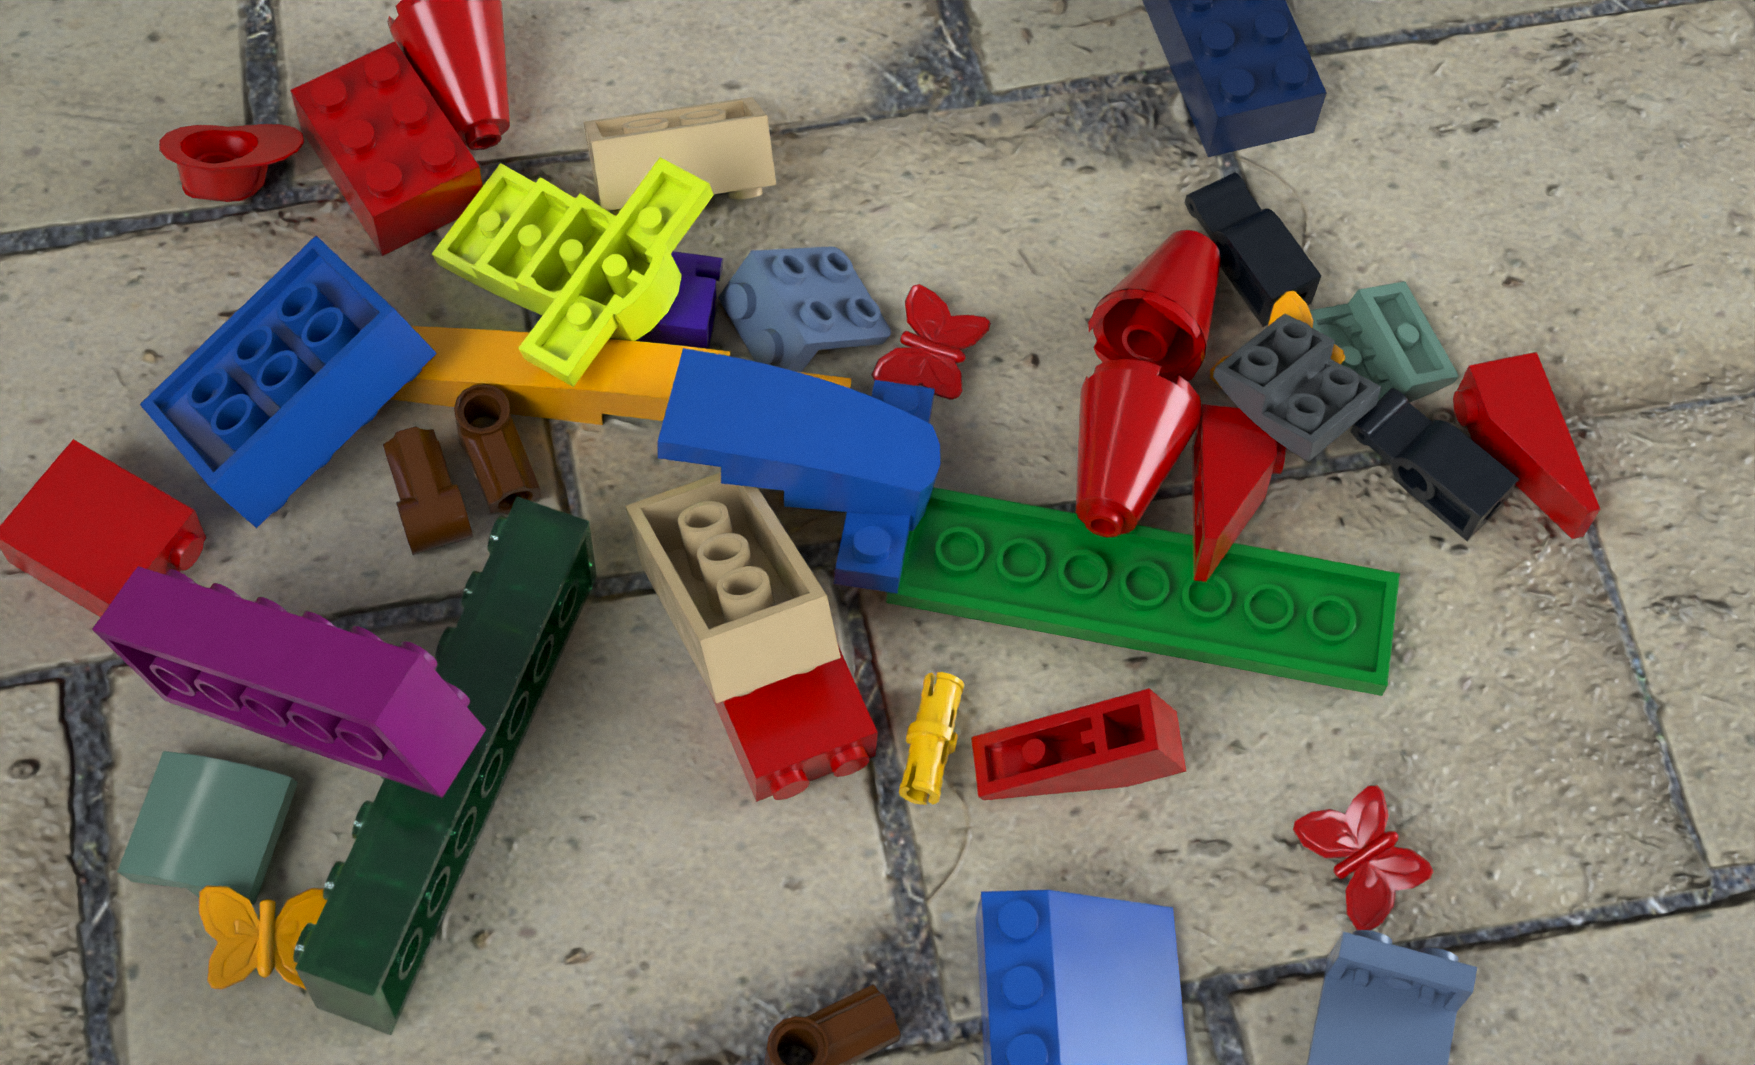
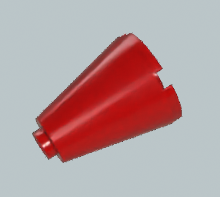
[387,0,510,150]
[1088,230,1221,384]
[1076,359,1202,537]

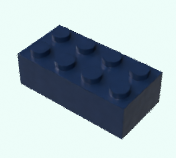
[1142,0,1327,157]

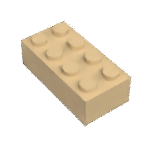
[625,472,841,704]

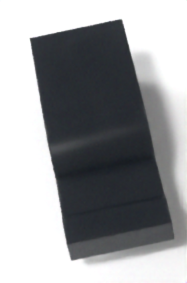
[1184,172,1322,327]
[1351,388,1519,542]

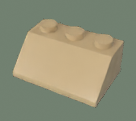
[583,97,776,216]

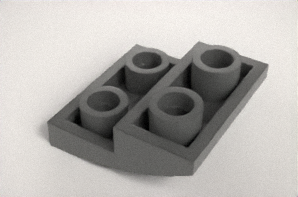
[1213,314,1381,462]

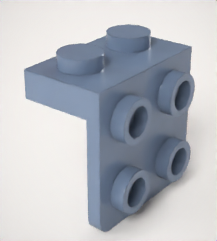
[718,247,891,372]
[1306,930,1477,1065]

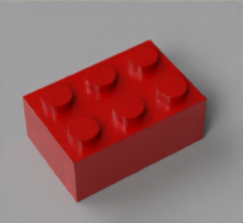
[290,41,483,256]

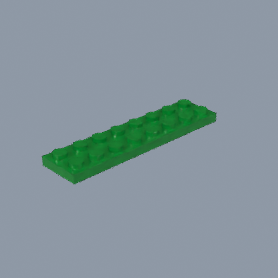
[886,487,1400,696]

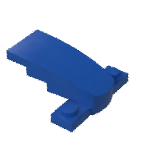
[657,348,941,593]

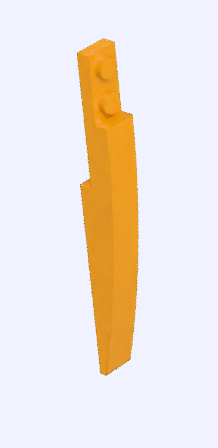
[390,326,851,425]

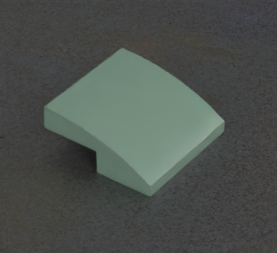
[1310,281,1459,402]
[117,751,298,905]

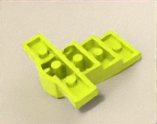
[432,157,714,387]

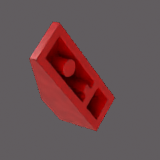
[1453,352,1601,539]
[1192,404,1286,582]
[971,688,1186,801]

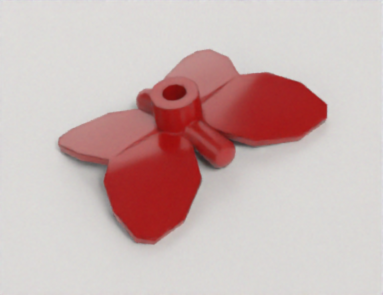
[871,284,991,400]
[1293,785,1433,931]

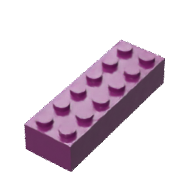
[92,566,486,797]

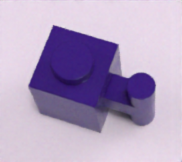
[636,251,723,349]

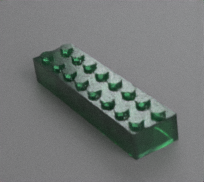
[293,497,597,1035]

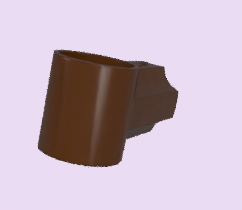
[454,384,541,515]
[383,426,473,555]
[764,984,901,1065]

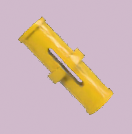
[899,672,964,805]

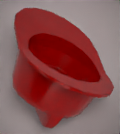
[159,124,304,202]

